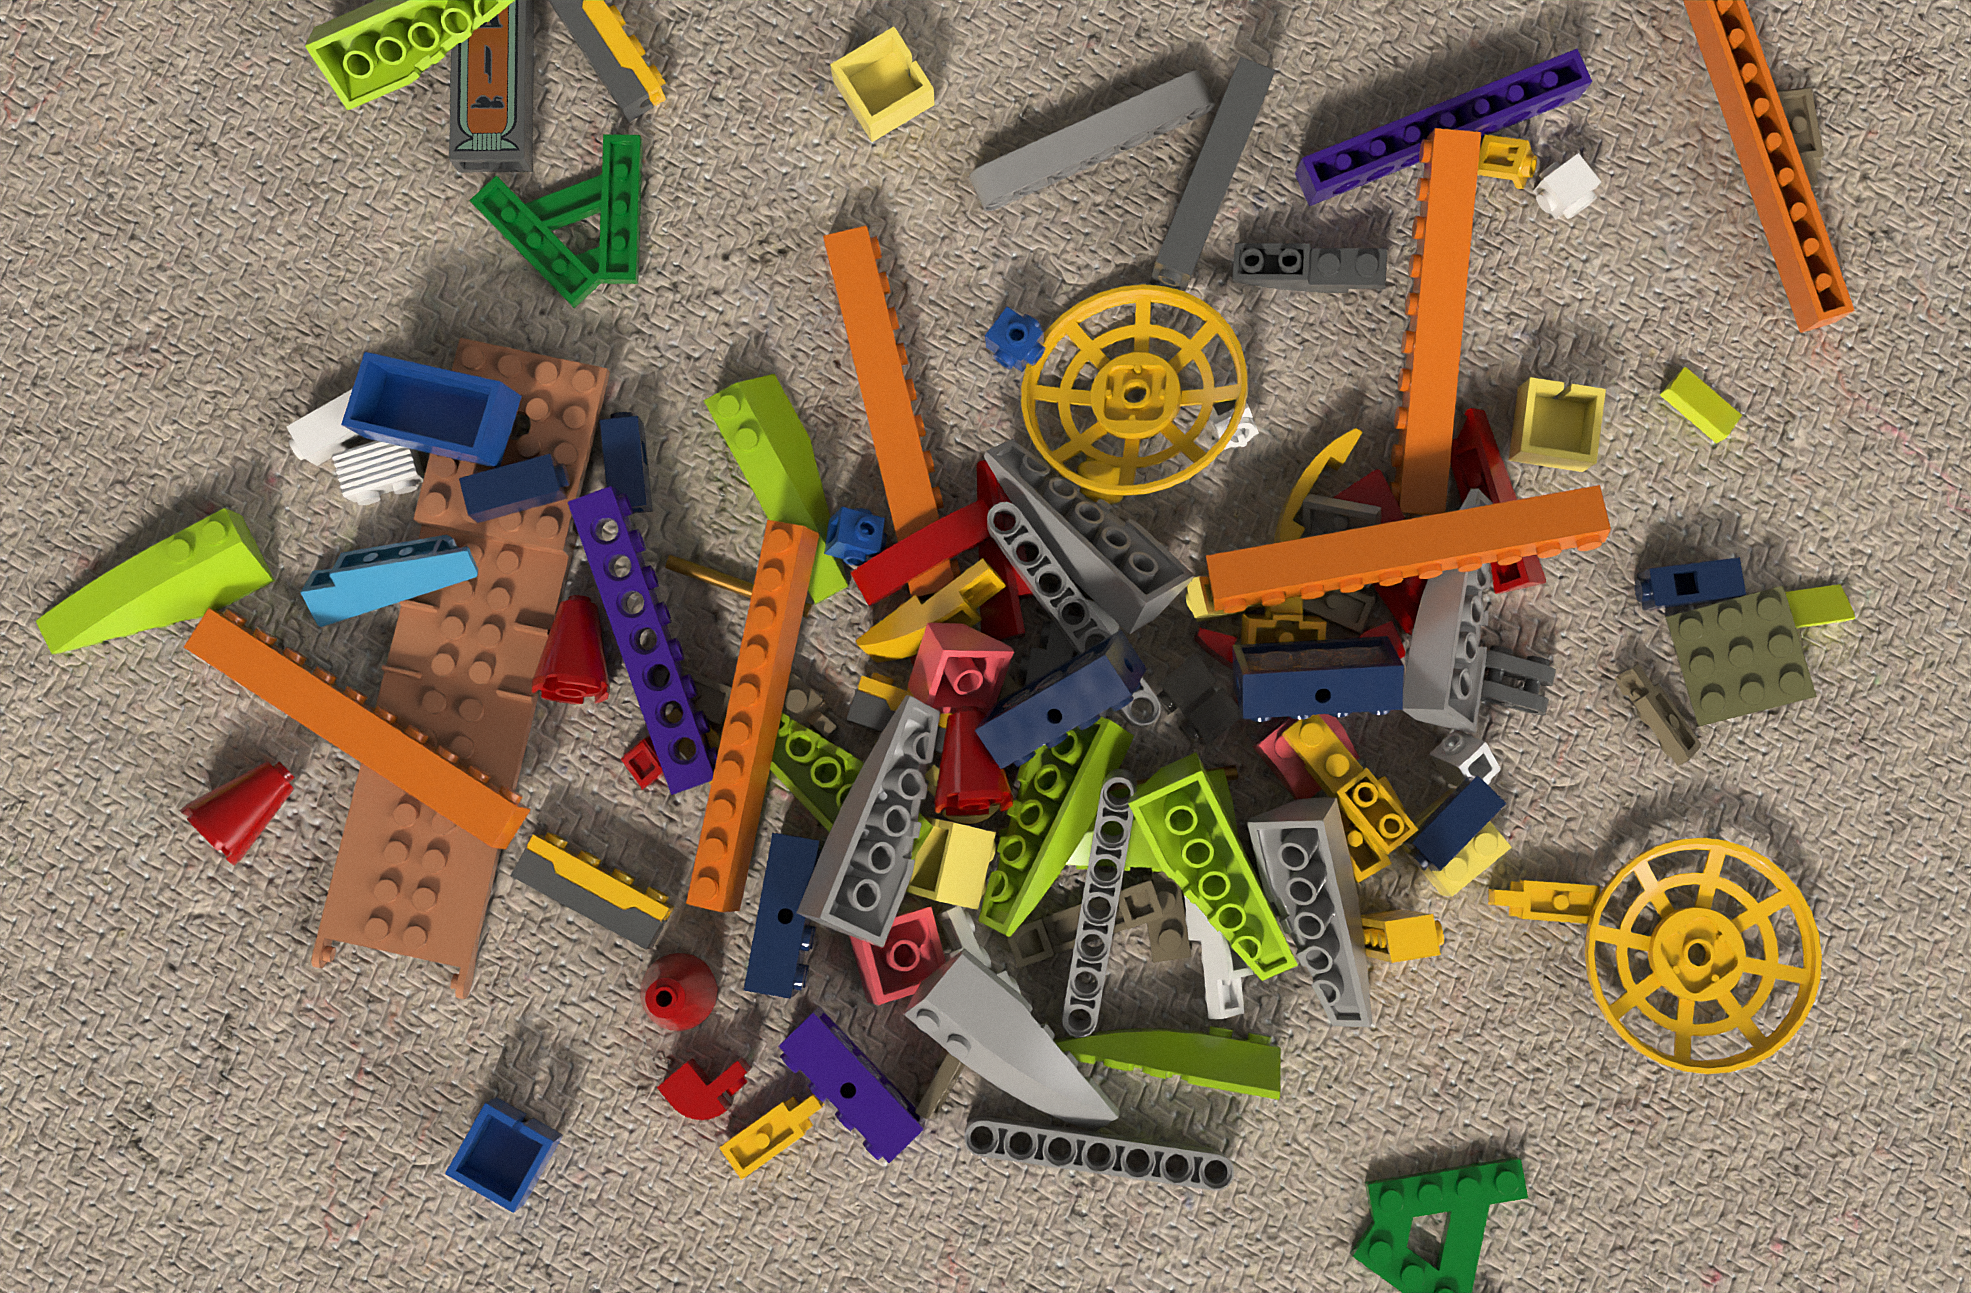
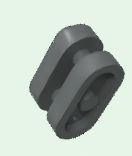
[1480,645,1556,715]

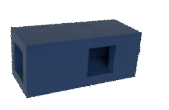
[600,412,653,514]
[459,454,570,523]
[1634,557,1746,611]
[1404,775,1507,871]

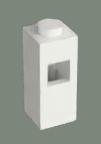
[286,389,365,466]

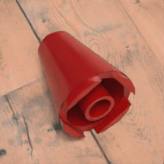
[531,595,610,704]
[934,706,1013,817]
[180,761,295,866]
[640,953,718,1031]

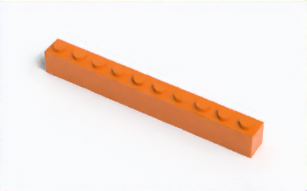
[1683,0,1855,333]
[1389,128,1481,516]
[823,225,961,601]
[1206,485,1611,613]
[686,520,820,912]
[184,608,531,849]

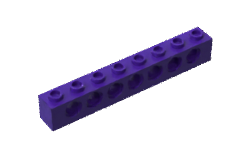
[1295,49,1592,207]
[568,486,718,795]

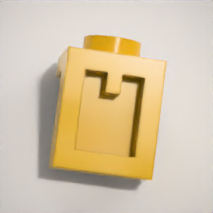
[1477,134,1537,189]

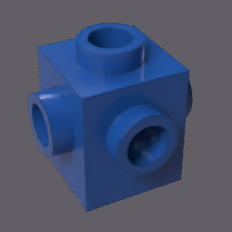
[985,307,1045,372]
[824,507,887,566]

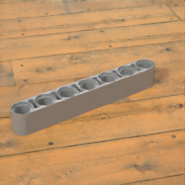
[969,70,1215,211]
[987,502,1161,728]
[1062,769,1137,1038]
[964,1115,1234,1191]

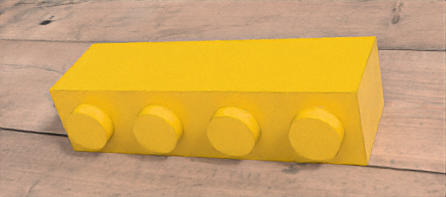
[1361,909,1444,963]

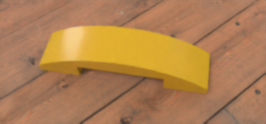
[1274,428,1362,543]

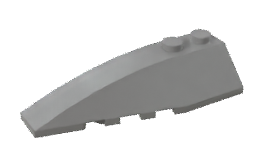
[984,439,1195,634]
[1403,489,1493,733]
[797,695,940,947]
[1247,798,1372,1027]
[904,948,1120,1132]

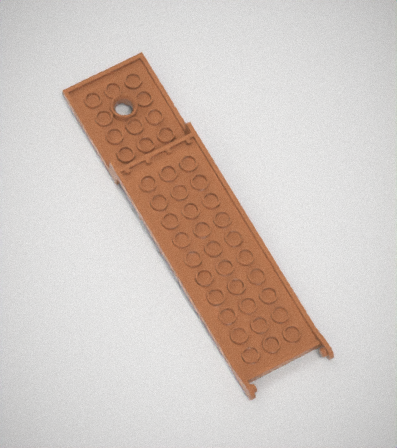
[311,338,610,999]

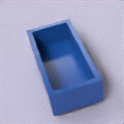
[341,352,522,468]

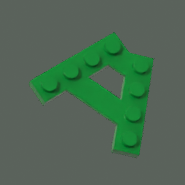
[469,134,643,308]
[1350,1157,1528,1293]

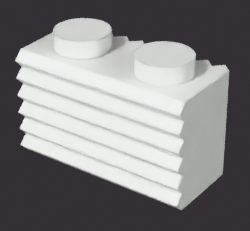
[332,441,424,505]

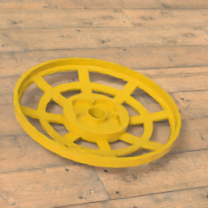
[1021,284,1248,496]
[1585,838,1822,1074]

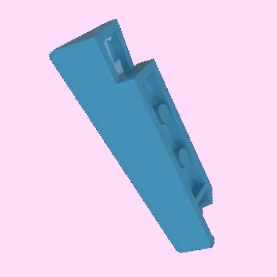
[300,535,478,627]

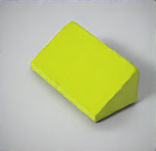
[1659,367,1742,444]
[1785,584,1855,629]

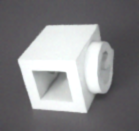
[1533,153,1601,220]
[1209,381,1259,450]
[1430,730,1501,787]

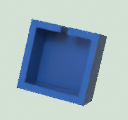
[445,1097,563,1213]

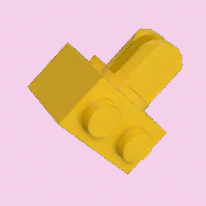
[1241,596,1326,644]

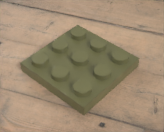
[1665,586,1817,727]

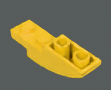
[855,558,1006,662]
[1282,714,1419,855]

